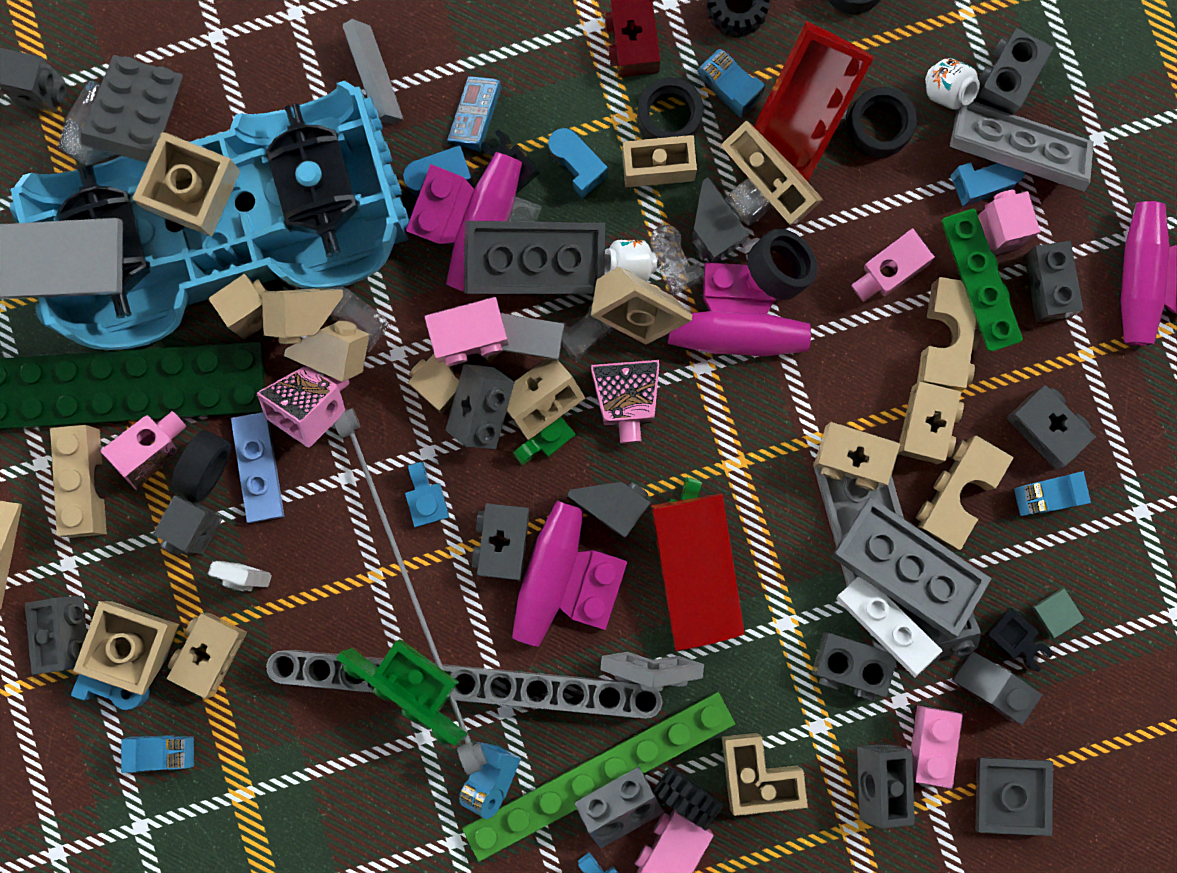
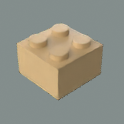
[132,132,240,237]

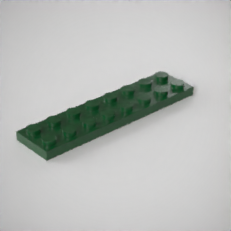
[0,342,266,430]

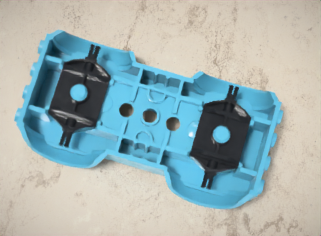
[10,81,409,350]

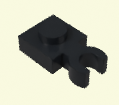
[482,130,540,194]
[985,608,1054,672]

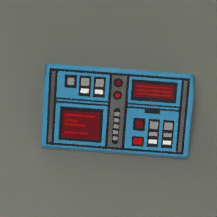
[447,76,501,152]

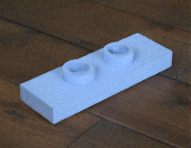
[231,412,285,523]

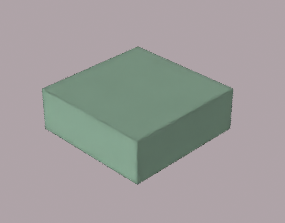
[1031,589,1084,638]

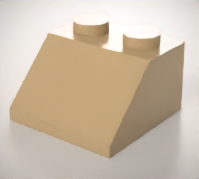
[591,266,692,345]
[73,601,179,695]

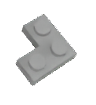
[601,652,704,692]

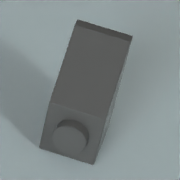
[691,177,749,263]
[567,481,651,539]
[951,652,1043,725]

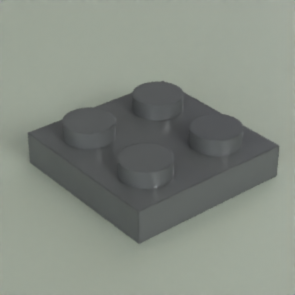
[975,757,1053,836]

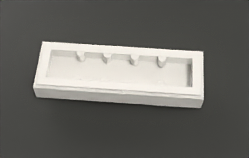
[208,561,272,591]
[836,577,943,678]

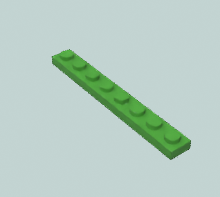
[462,691,735,862]

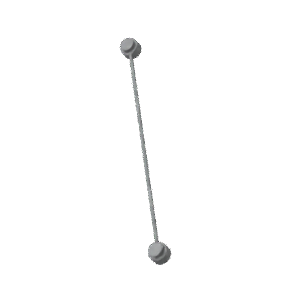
[334,408,487,775]

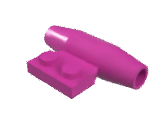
[405,152,522,291]
[1120,201,1177,346]
[666,263,811,356]
[512,501,628,647]

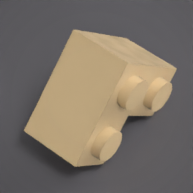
[722,733,808,816]

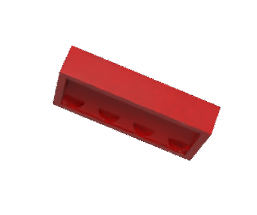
[753,21,874,182]
[651,493,745,651]

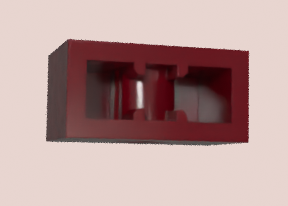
[604,0,660,78]

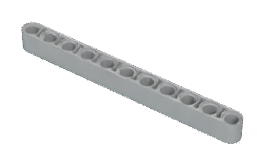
[266,649,662,718]

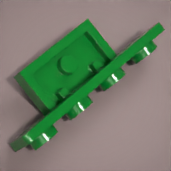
[941,208,1023,352]
[336,639,468,746]

